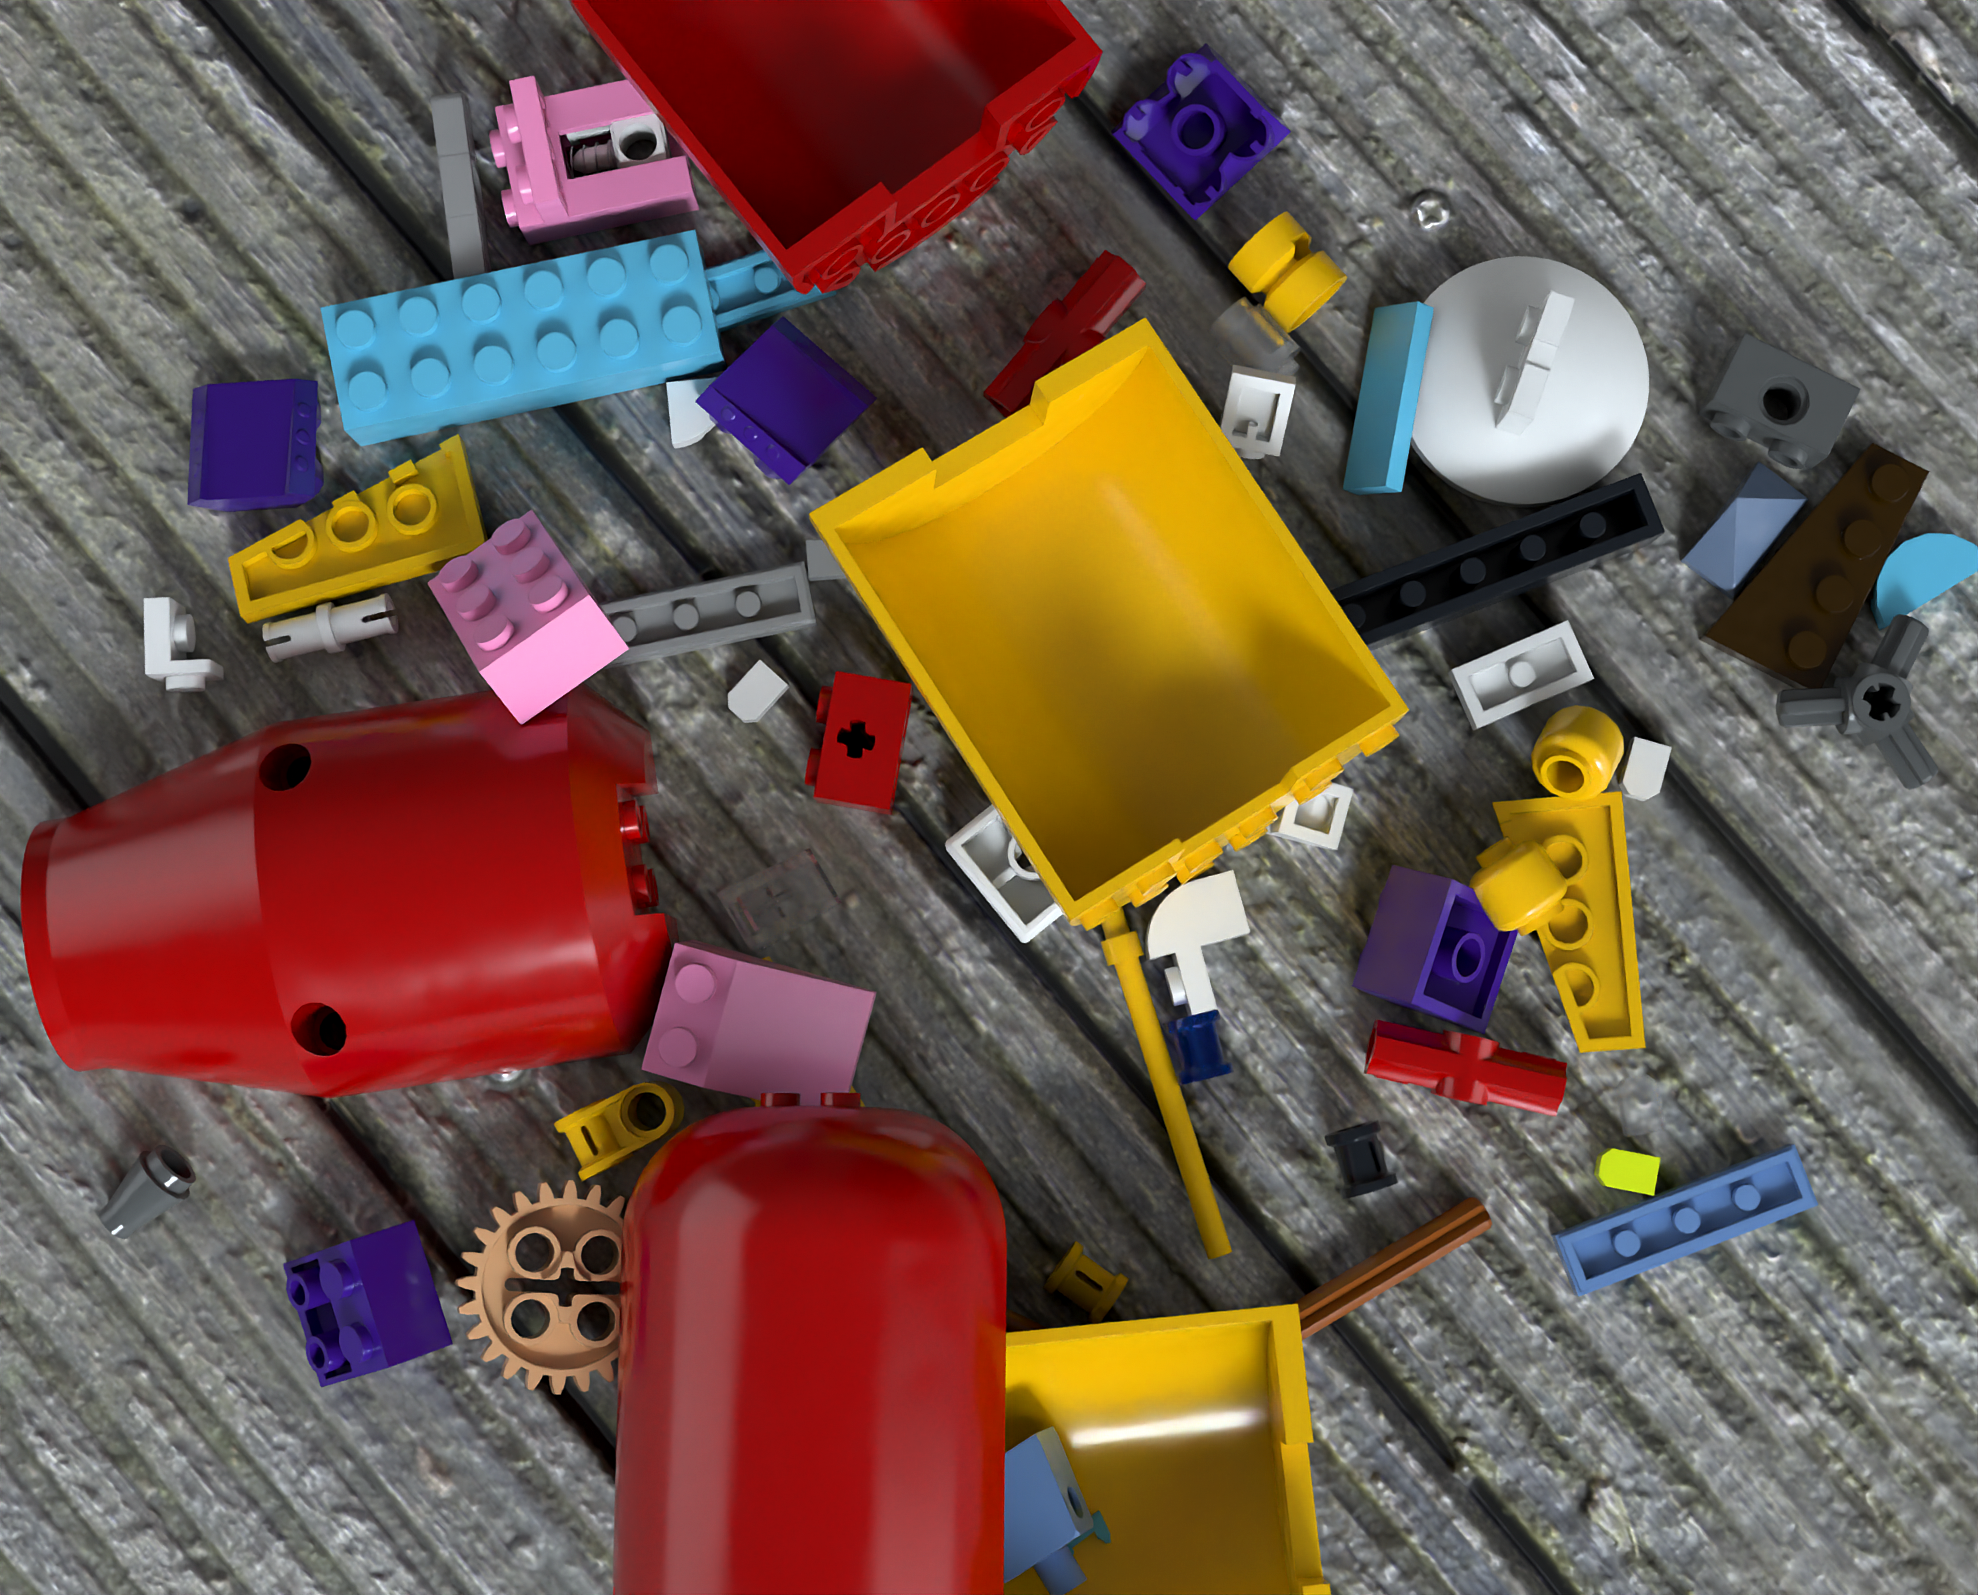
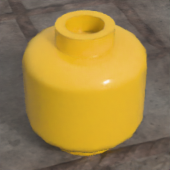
[1531,705,1624,801]
[1469,836,1567,936]

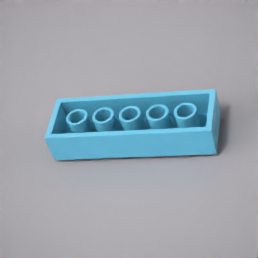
[320,230,727,446]

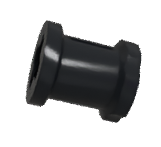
[1324,1120,1398,1199]

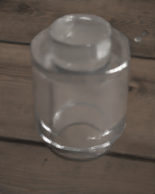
[1208,297,1301,376]

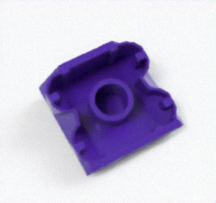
[1111,43,1291,220]
[695,316,877,485]
[187,379,324,512]

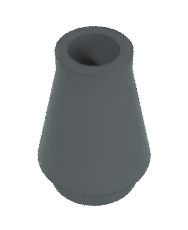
[99,1145,196,1239]

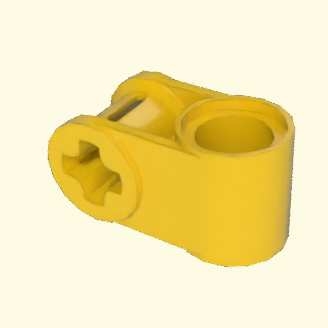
[554,1081,685,1182]

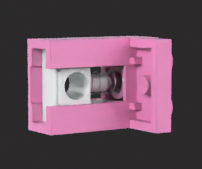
[489,76,699,245]

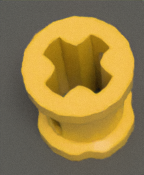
[1043,1241,1129,1324]

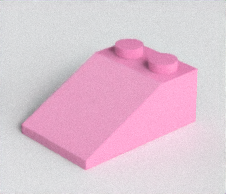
[641,940,877,1106]

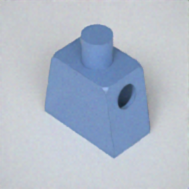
[1004,1426,1094,1595]

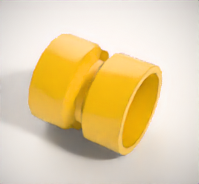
[1228,211,1348,333]

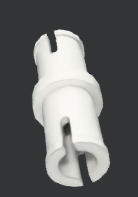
[262,593,399,663]

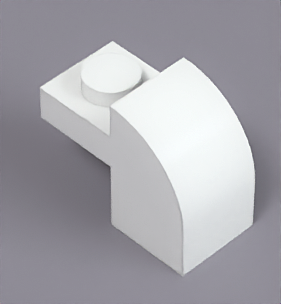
[1145,870,1250,1016]

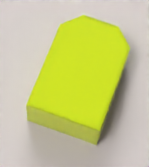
[1594,1148,1660,1196]

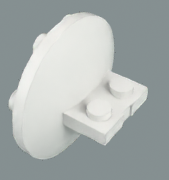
[1410,256,1649,508]

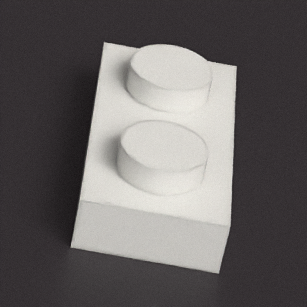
[1448,620,1594,731]

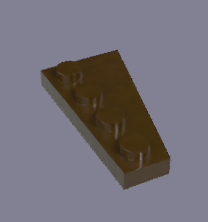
[1699,443,1930,689]

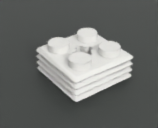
[945,804,1063,943]

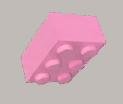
[427,510,629,725]

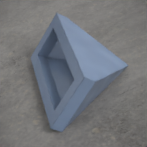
[1681,461,1809,599]

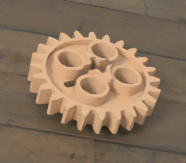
[455,1180,625,1395]

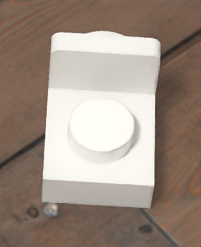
[1219,365,1296,459]
[144,597,224,692]

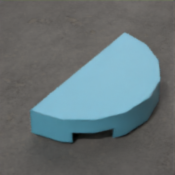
[1870,533,1978,631]

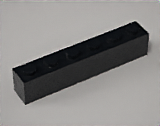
[1330,473,1665,651]

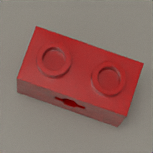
[805,671,914,815]

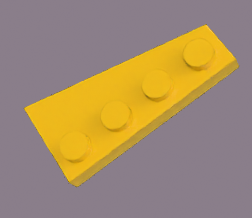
[228,434,488,624]
[1492,791,1646,1053]

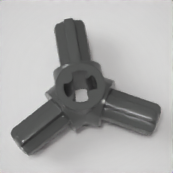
[1776,614,1938,790]

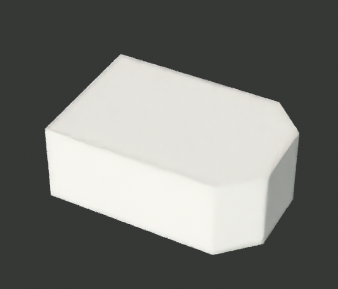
[728,659,789,723]
[1618,737,1672,801]

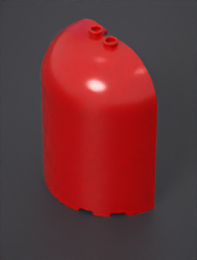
[569,0,1103,295]
[612,1092,1007,1595]

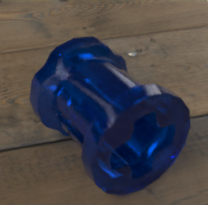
[1163,1010,1234,1086]

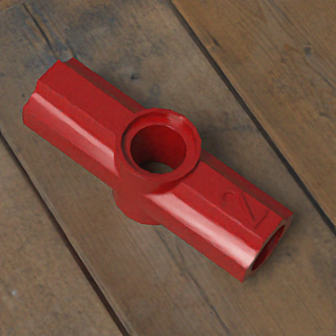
[984,250,1146,418]
[1364,1020,1567,1117]

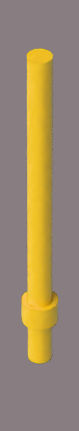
[1100,906,1233,1259]

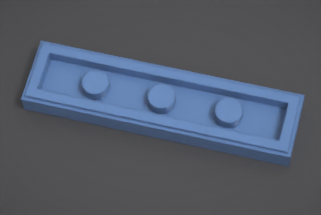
[1551,1144,1818,1297]

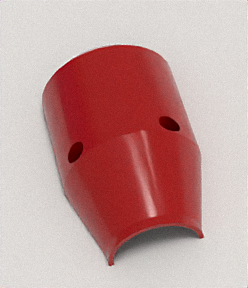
[20,682,679,1099]

